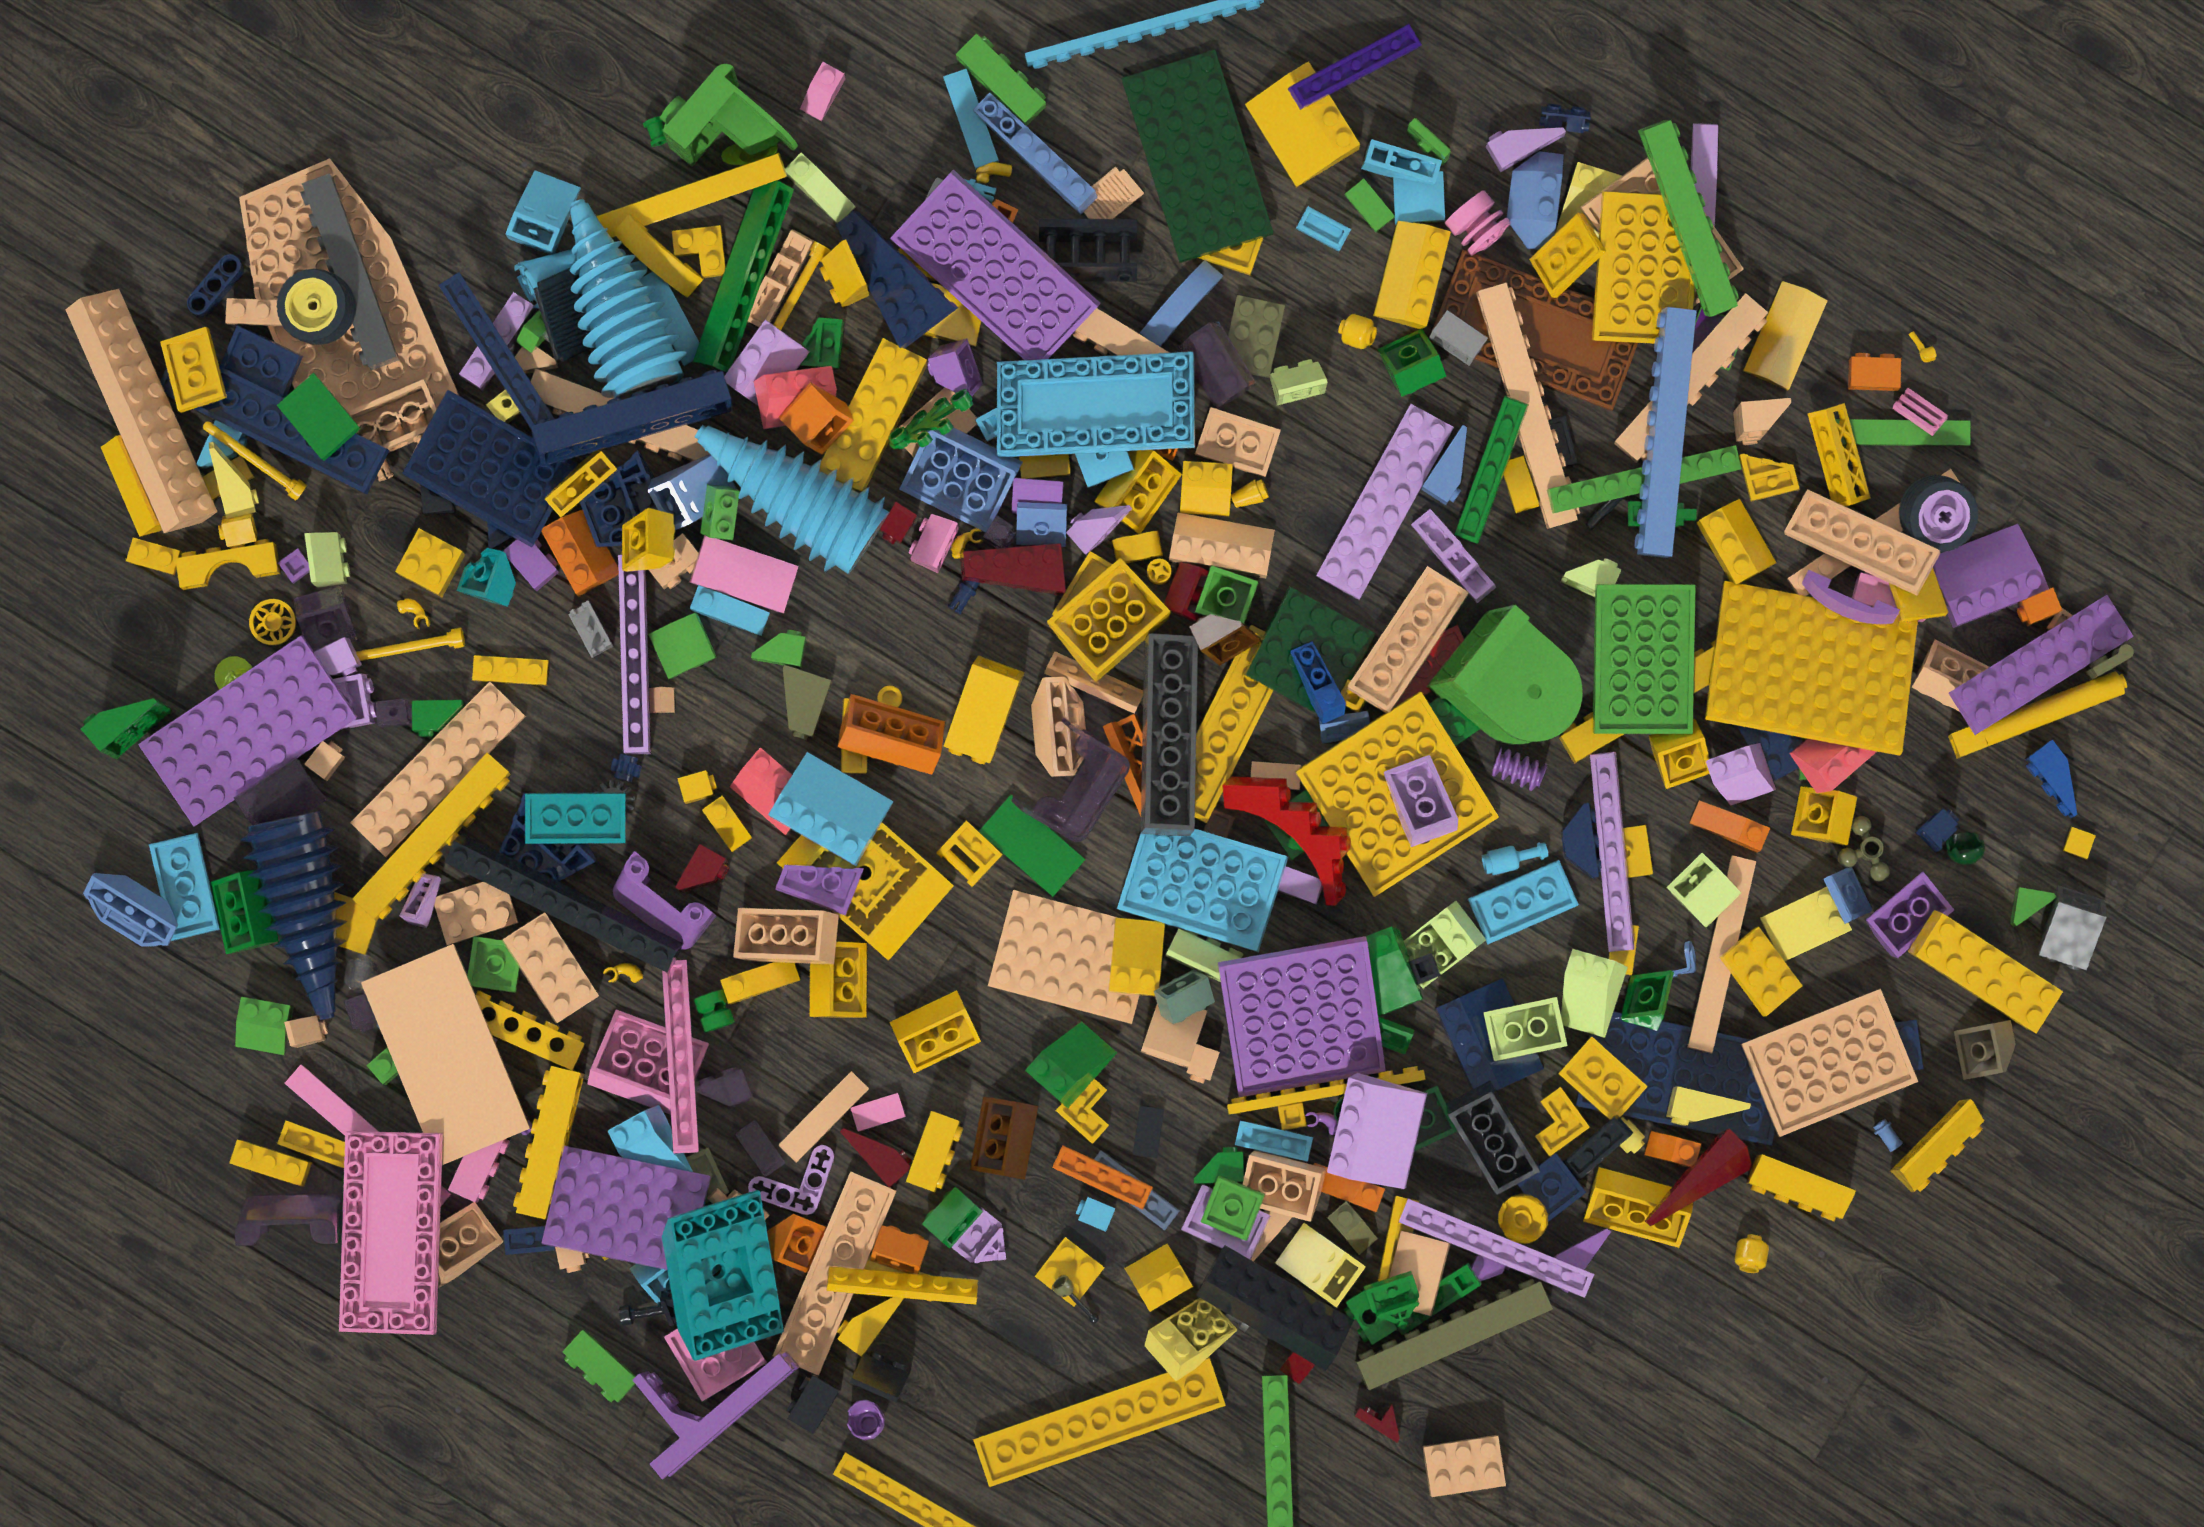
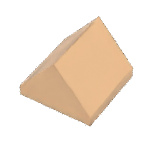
[649,687,675,713]

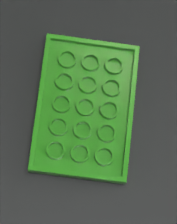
[1593,584,1695,734]

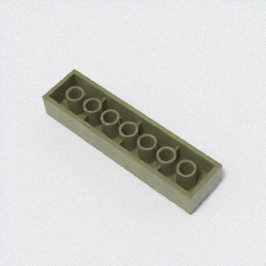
[1355,1279,1553,1390]

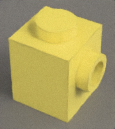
[486,390,521,424]

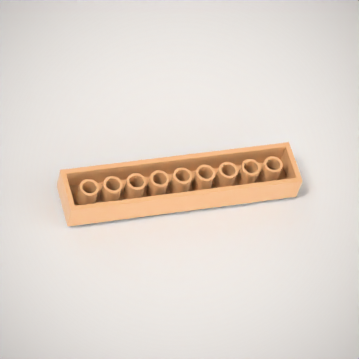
[65,289,217,533]

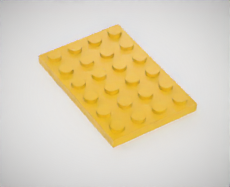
[1592,191,1695,344]

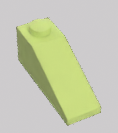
[785,153,856,223]

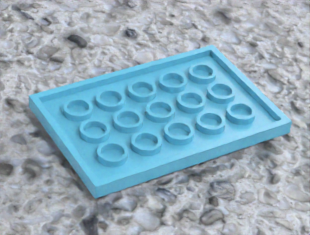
[1117,829,1288,952]

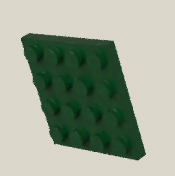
[1243,587,1376,714]

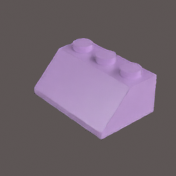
[724,320,810,405]

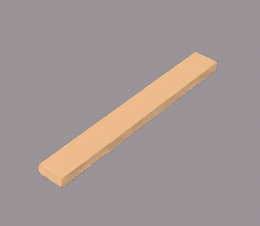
[1687,856,1756,1054]

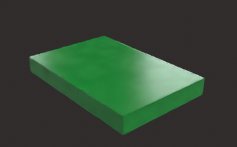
[277,373,361,461]

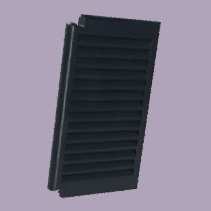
[533,267,591,362]

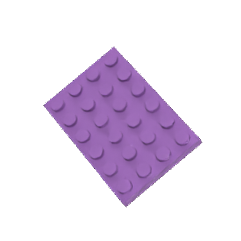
[542,1146,711,1270]

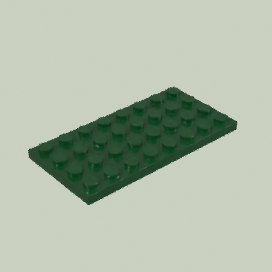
[1121,50,1273,263]

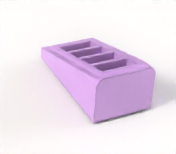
[400,873,441,928]

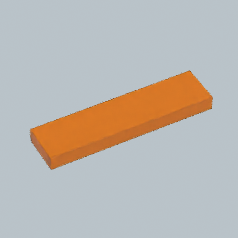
[1052,1145,1153,1209]

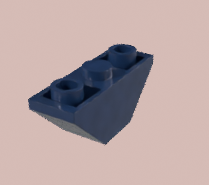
[1561,803,1602,879]

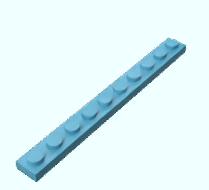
[1025,0,1264,69]

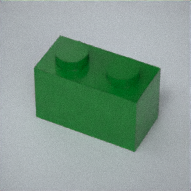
[922,1187,983,1248]

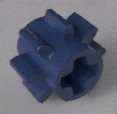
[610,754,642,783]

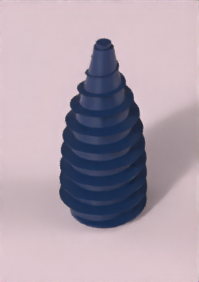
[240,811,347,1020]

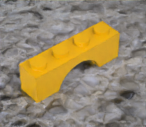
[175,539,281,590]

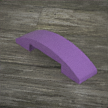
[1802,570,1900,624]

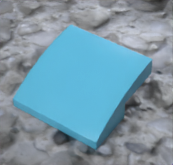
[1393,171,1445,225]

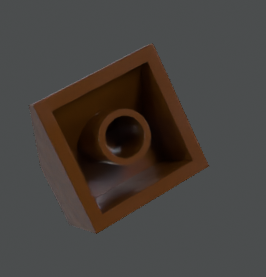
[1190,614,1261,666]

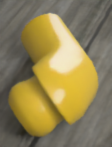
[976,162,1012,184]

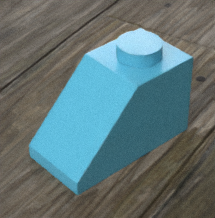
[196,420,247,469]

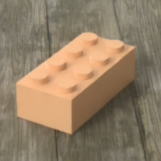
[733,908,839,964]
[502,912,599,1023]

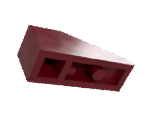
[840,1128,912,1188]

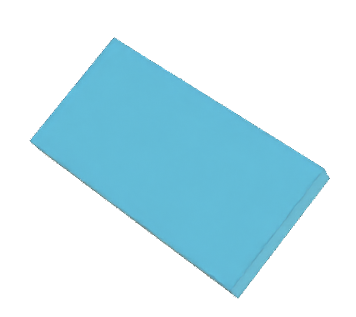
[149,833,220,941]
[1468,860,1579,945]

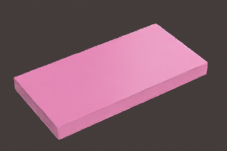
[690,535,799,613]

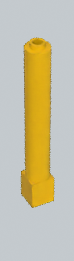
[1948,671,2127,759]

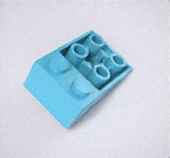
[506,171,581,255]

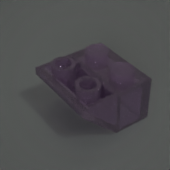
[695,1067,755,1107]

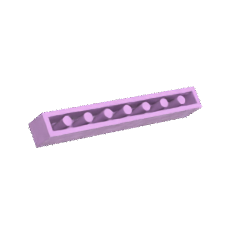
[618,555,651,755]

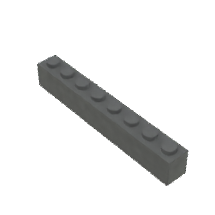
[300,173,399,371]

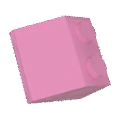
[909,514,959,573]

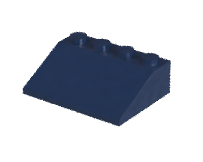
[1435,978,1544,1091]

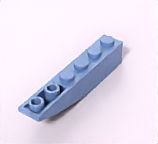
[973,93,1098,215]

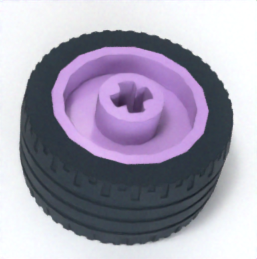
[1899,475,1979,552]

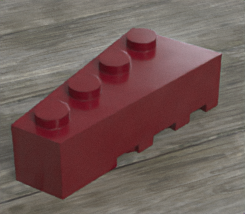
[960,543,1066,596]

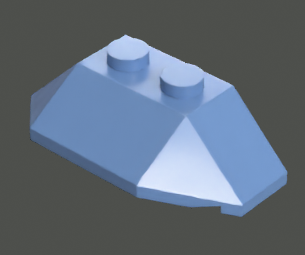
[1507,151,1564,250]
[83,873,178,947]

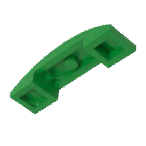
[1395,1263,1482,1335]

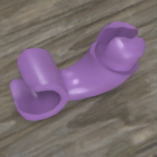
[1305,1112,1338,1135]

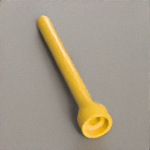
[773,241,831,330]
[203,422,307,501]
[356,627,465,661]

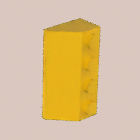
[1373,221,1451,329]
[101,435,162,537]
[1746,1154,1856,1222]
[1583,1167,1694,1248]

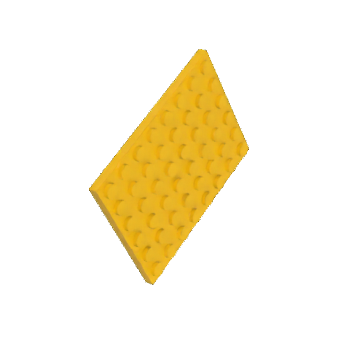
[1705,581,1918,756]

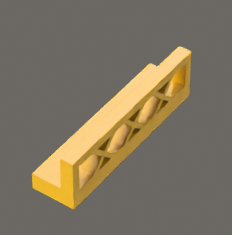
[1808,403,1870,506]
[1378,1196,1419,1281]

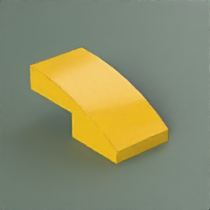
[1503,456,1539,513]

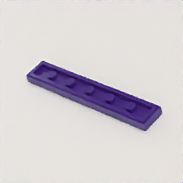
[1288,24,1422,110]

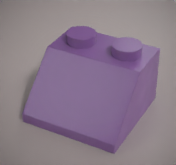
[927,338,983,396]
[1012,478,1063,517]

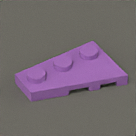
[776,865,864,916]

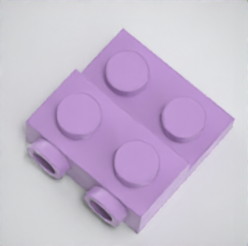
[333,674,378,729]

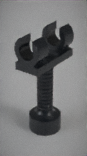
[619,1290,677,1326]

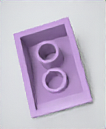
[1384,755,1458,847]

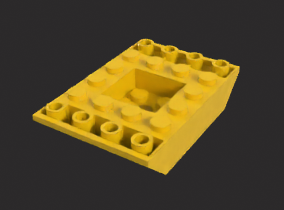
[777,823,954,961]

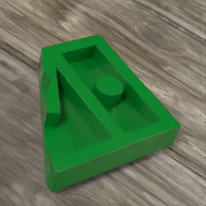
[799,318,844,369]

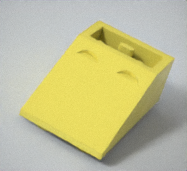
[1275,1223,1365,1307]
[1144,1298,1237,1381]

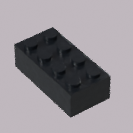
[1446,1080,1540,1195]

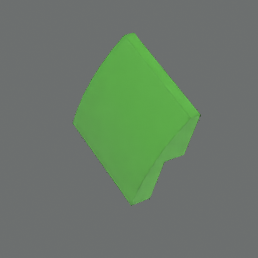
[648,613,717,679]

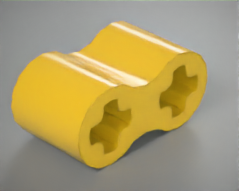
[1112,531,1163,564]

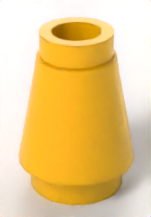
[1231,479,1269,508]

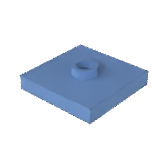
[1016,502,1067,547]
[1824,867,1872,924]

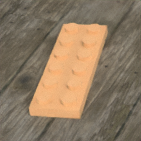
[1784,489,1940,595]
[1347,566,1469,713]

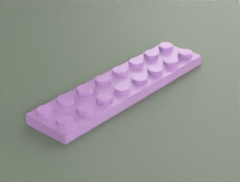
[1316,404,1454,600]

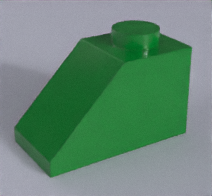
[412,700,464,737]
[1194,1147,1244,1184]

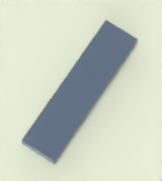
[1094,1150,1180,1230]

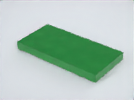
[978,795,1086,897]

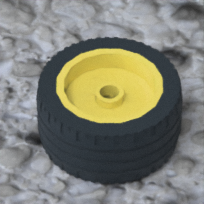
[276,269,356,345]

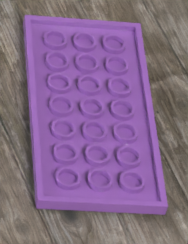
[890,170,1100,360]
[138,635,358,826]

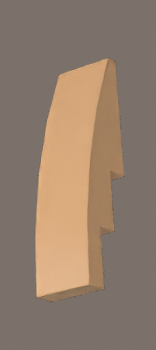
[748,229,814,327]
[779,1071,869,1163]

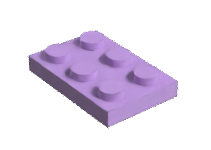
[1181,1184,1271,1260]

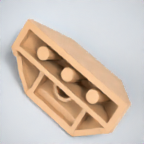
[1031,677,1088,777]

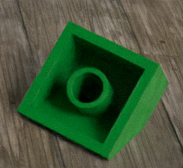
[1378,329,1446,397]

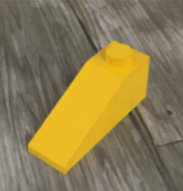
[544,450,617,517]
[720,962,800,1005]
[837,1297,904,1357]

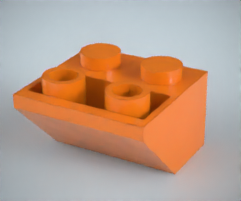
[779,382,854,454]

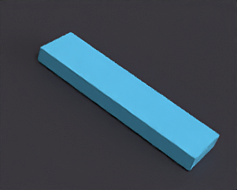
[943,69,999,169]

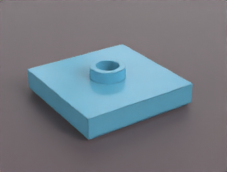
[1075,451,1134,487]

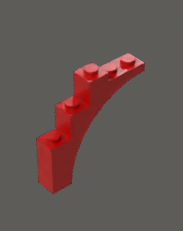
[1222,776,1351,906]

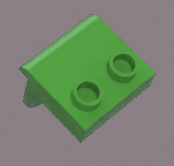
[660,64,798,167]

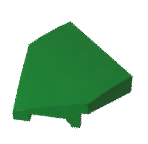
[1364,1271,1420,1330]

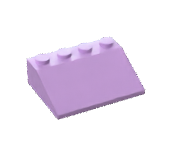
[1327,1073,1427,1189]

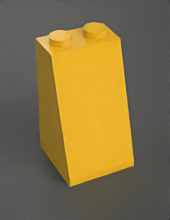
[944,655,1025,764]

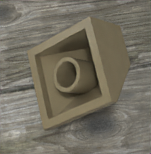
[1954,1020,2016,1080]

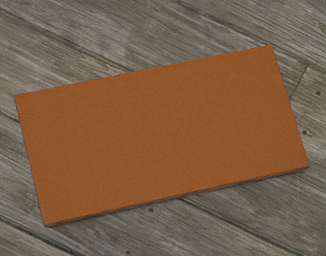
[1429,250,1638,411]

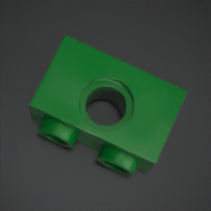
[1344,1290,1397,1345]

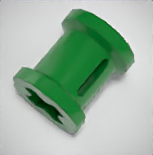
[643,116,667,147]

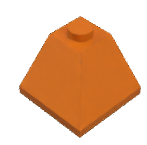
[767,1214,827,1273]

